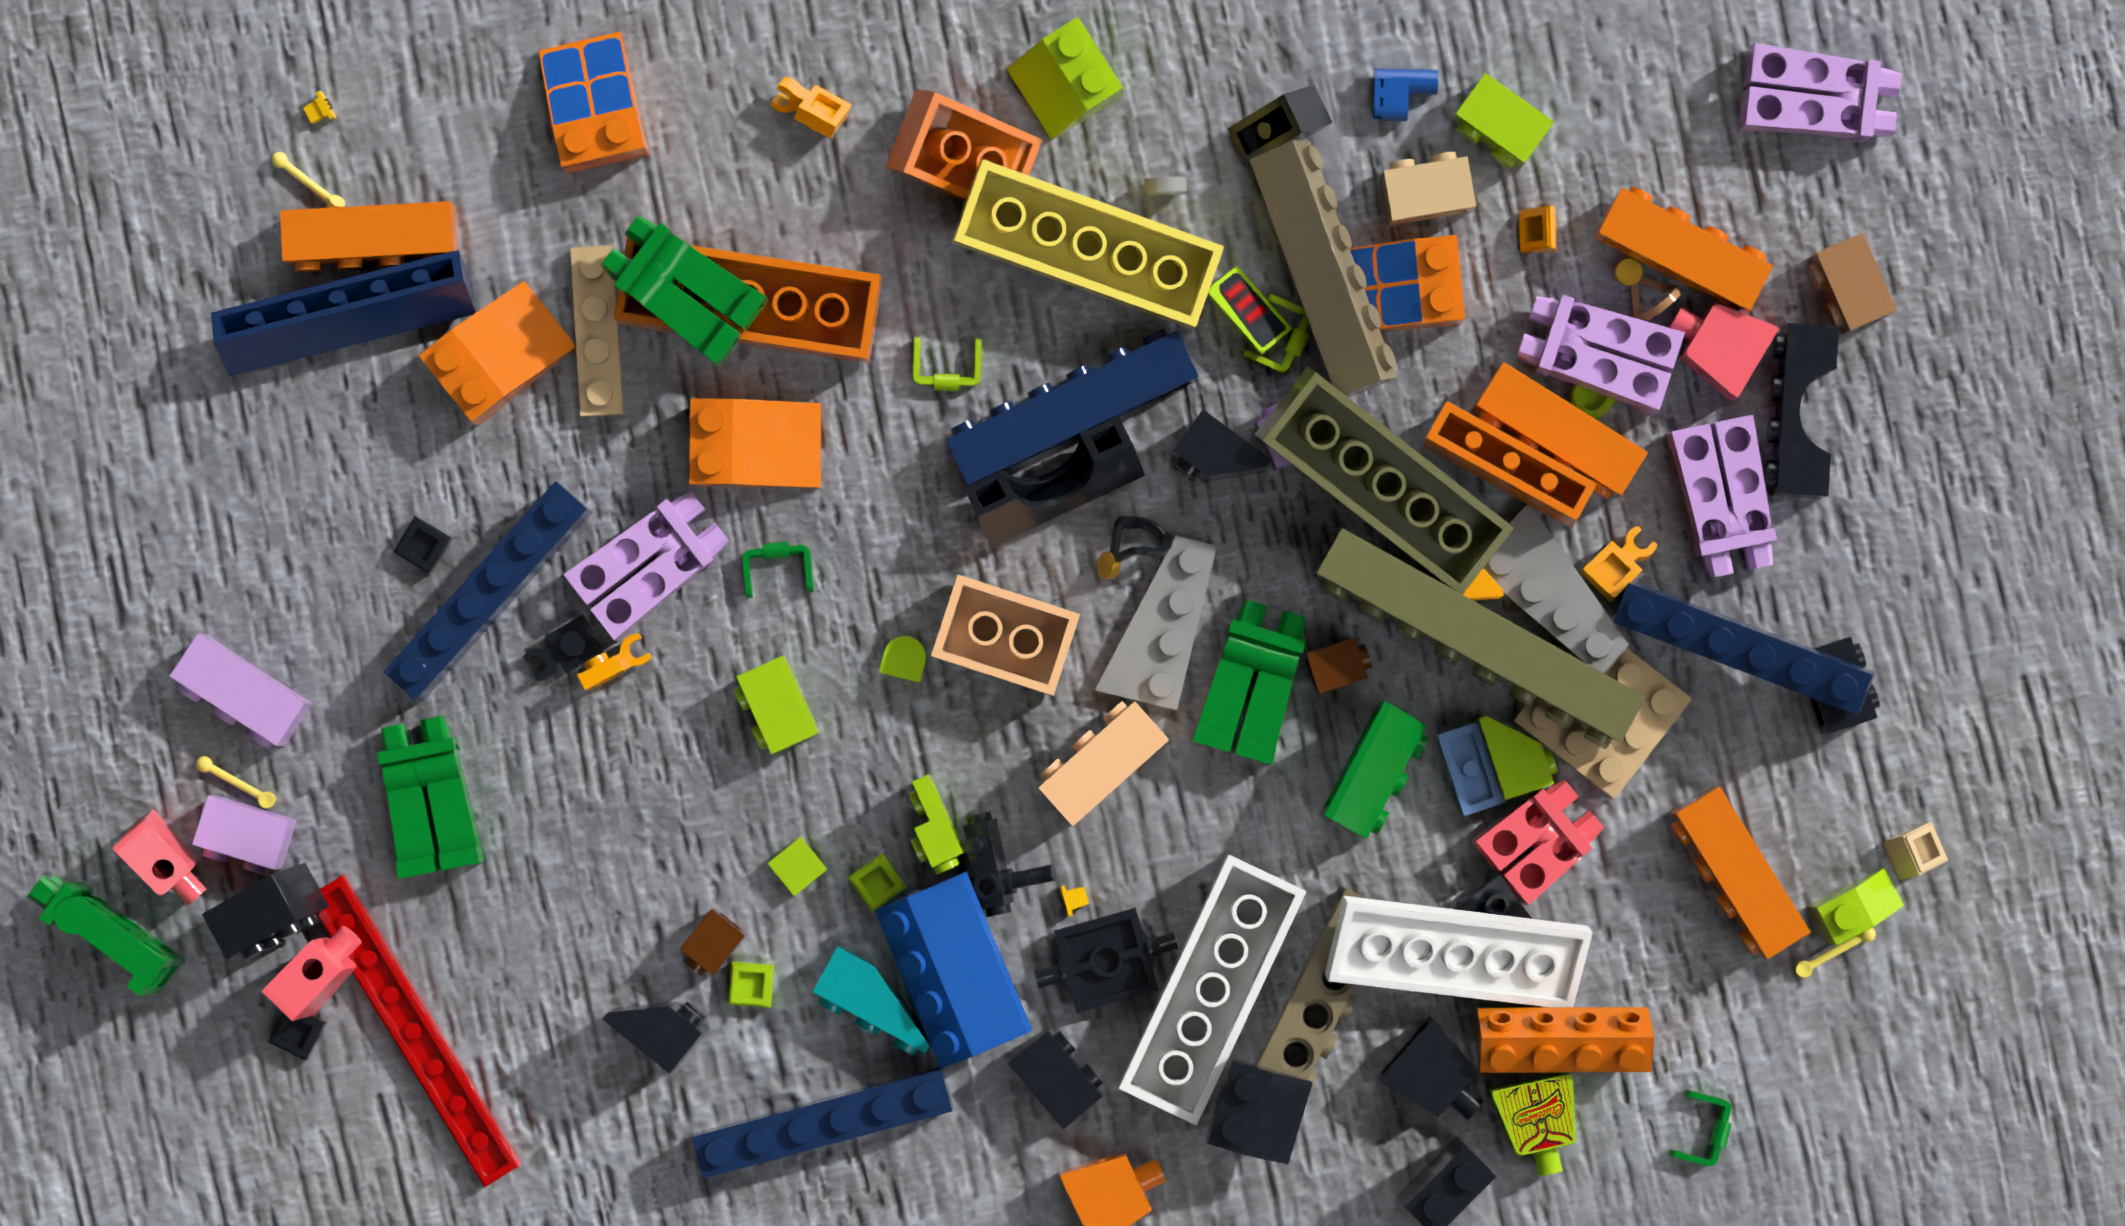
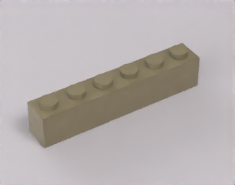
[1250,140,1397,397]

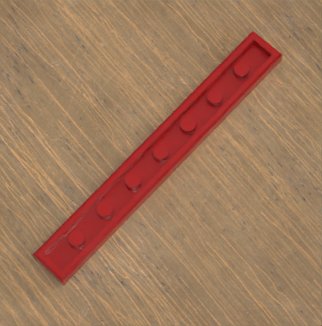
[317,875,522,1188]

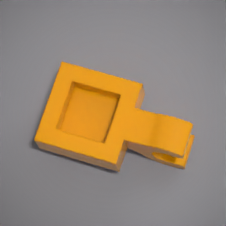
[770,77,852,139]
[577,633,653,691]

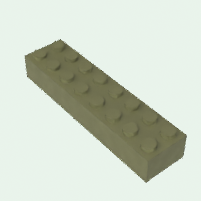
[1317,528,1646,749]

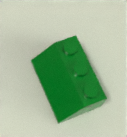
[1319,701,1429,839]

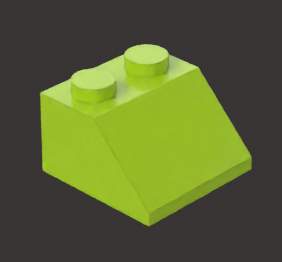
[1007,17,1124,141]

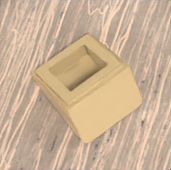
[1884,822,1948,880]

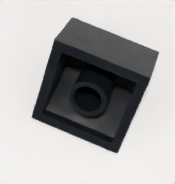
[1170,409,1272,482]
[603,1001,709,1074]
[1206,1057,1313,1165]

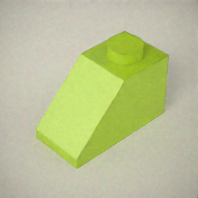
[1475,716,1558,800]
[1808,867,1904,946]

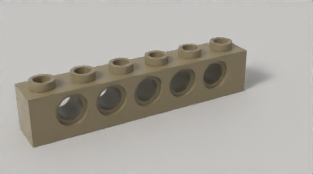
[1255,887,1368,1092]

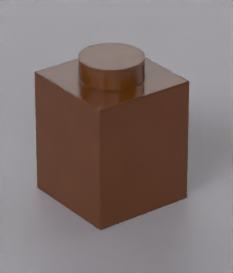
[1304,638,1372,695]
[680,908,748,976]

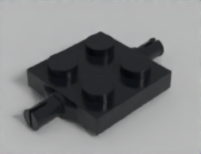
[1034,907,1178,1013]

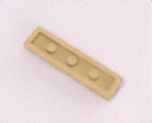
[570,245,624,418]

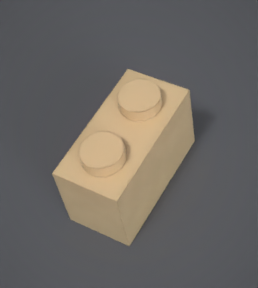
[1380,152,1476,226]

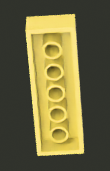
[951,159,1224,329]

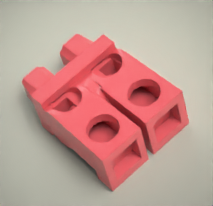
[1471,780,1604,905]

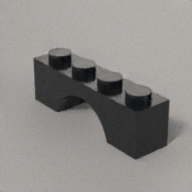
[1764,323,1839,499]
[964,416,1146,548]

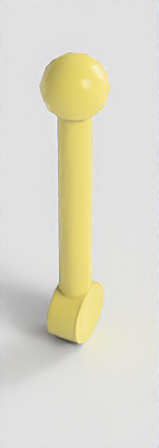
[271,152,345,208]
[196,756,276,808]
[1795,928,1876,978]

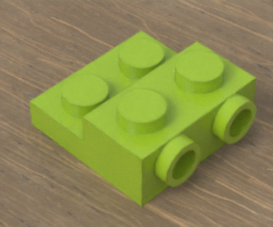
[908,774,965,875]

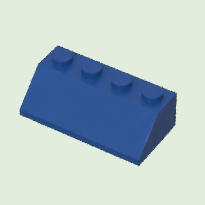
[875,872,1033,1069]

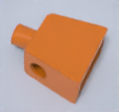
[1059,1152,1167,1226]

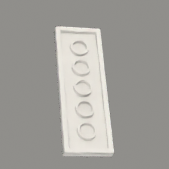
[1325,896,1593,1007]

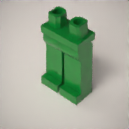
[601,216,769,368]
[1191,599,1306,765]
[376,716,485,879]
[27,875,185,996]

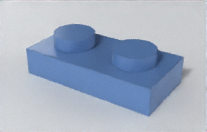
[1436,722,1505,816]

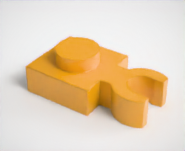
[1580,526,1657,602]

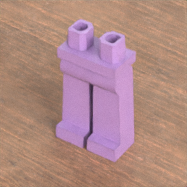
[1738,43,1902,143]
[1516,295,1685,417]
[1666,414,1777,578]
[563,491,729,642]

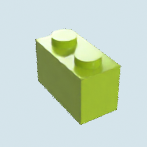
[1452,73,1554,169]
[734,656,820,755]

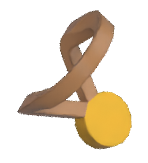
[1614,258,1682,321]

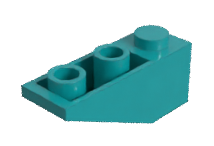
[813,945,930,1055]

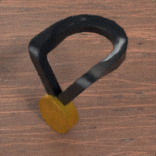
[1097,516,1172,579]

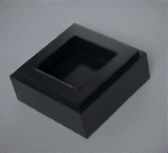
[393,516,453,574]
[268,1012,327,1061]

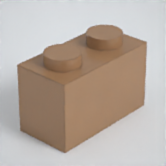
[1807,233,1897,335]

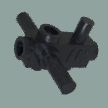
[963,811,1056,917]

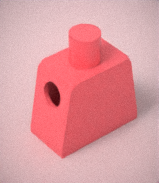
[1668,303,1779,401]
[112,809,206,906]
[262,926,362,1021]

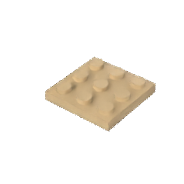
[1512,649,1693,799]

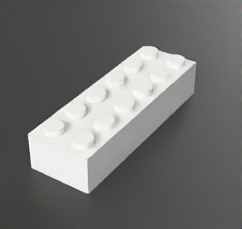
[1118,854,1307,1126]

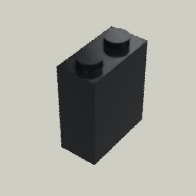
[1396,1136,1497,1226]

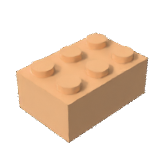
[931,575,1080,697]
[1038,701,1169,826]

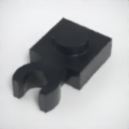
[523,615,604,681]

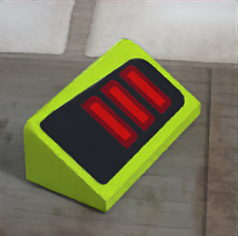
[1207,266,1292,356]

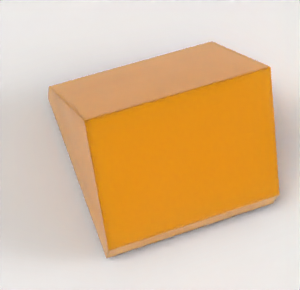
[1519,205,1557,253]
[1462,568,1504,600]

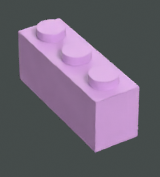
[169,633,312,749]

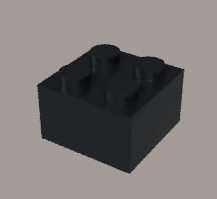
[202,862,329,960]

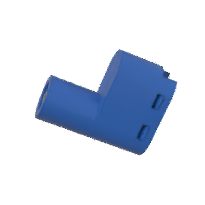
[1372,68,1438,122]

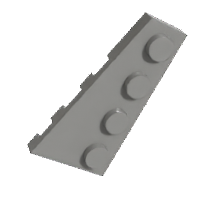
[1484,504,1629,674]
[1095,536,1217,711]

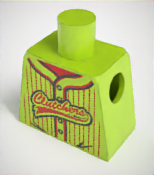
[1488,1072,1576,1176]

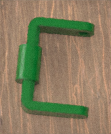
[742,541,814,598]
[1668,1089,1732,1166]

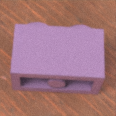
[192,795,297,875]

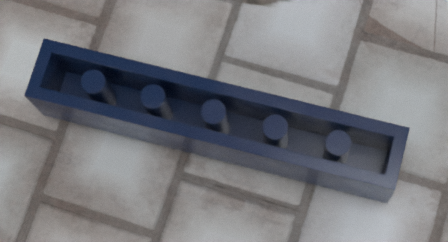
[211,250,476,376]
[946,328,1199,486]
[383,481,593,701]
[1613,581,1876,715]
[692,1067,954,1179]

